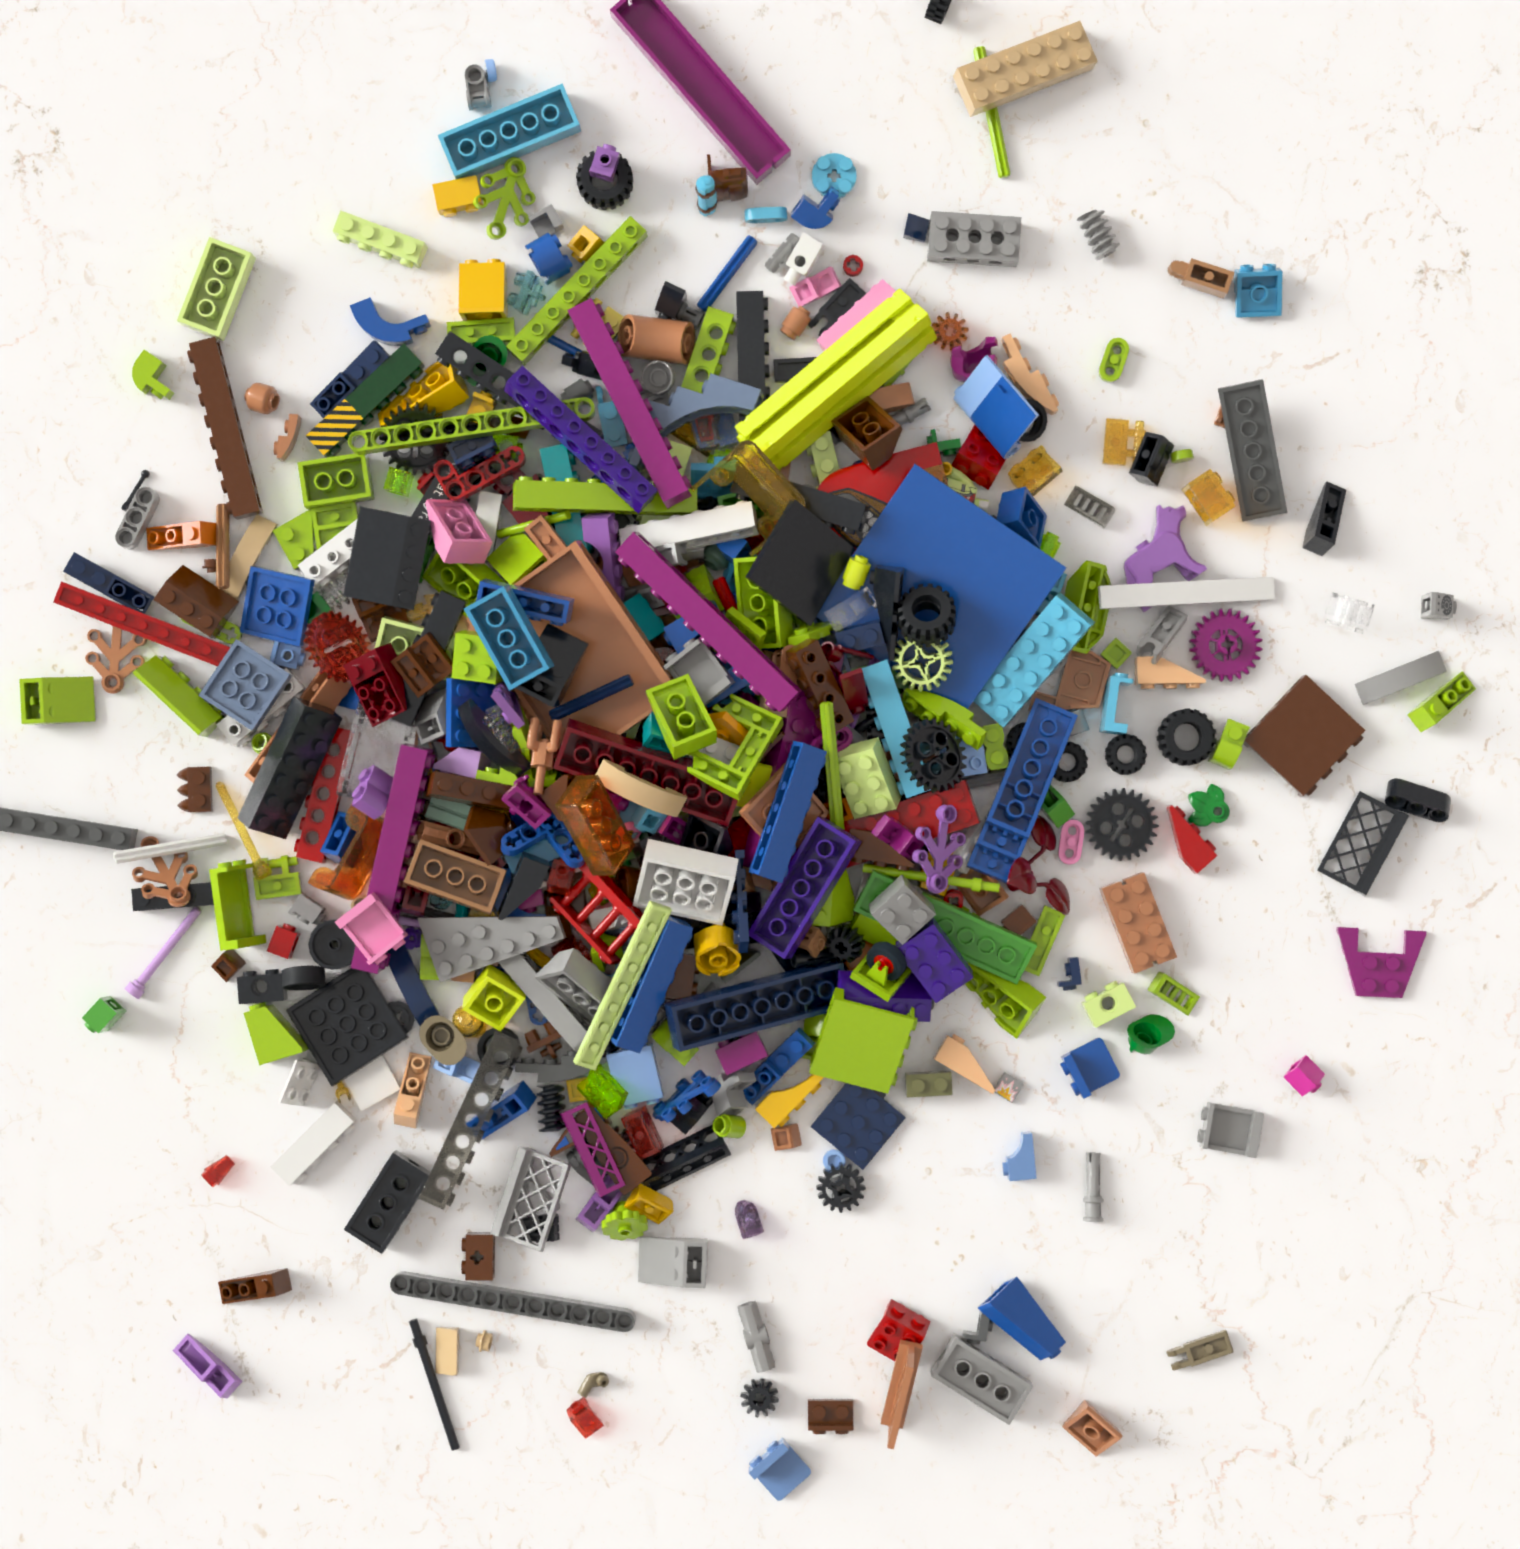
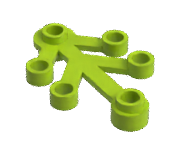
[473,157,536,240]

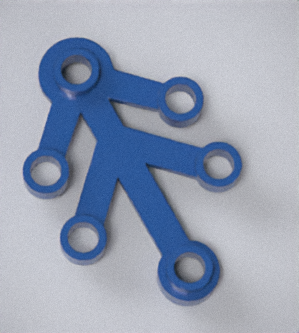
[652,1070,721,1123]

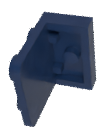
[446,436,500,472]

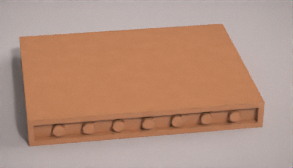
[466,540,674,740]

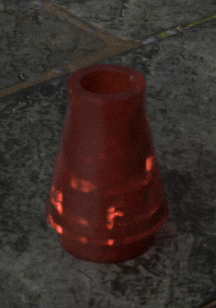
[201,1154,235,1187]

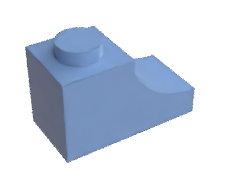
[1002,1131,1037,1181]

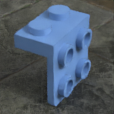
[749,1437,811,1501]

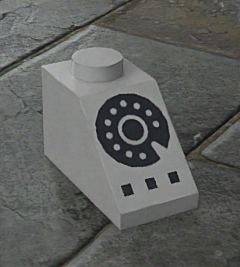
[1421,592,1457,620]

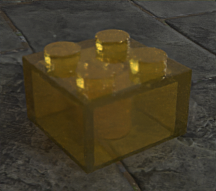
[1181,469,1236,527]

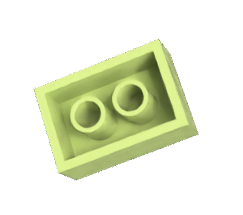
[838,737,902,819]

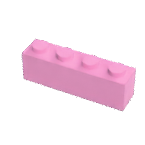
[817,279,895,351]

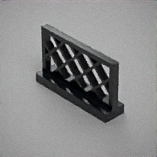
[1317,791,1409,897]

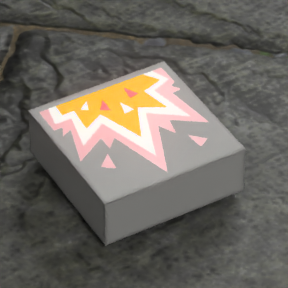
[994,1072,1024,1103]

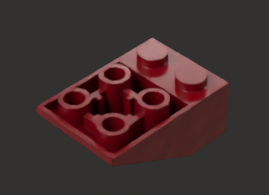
[343,643,407,727]

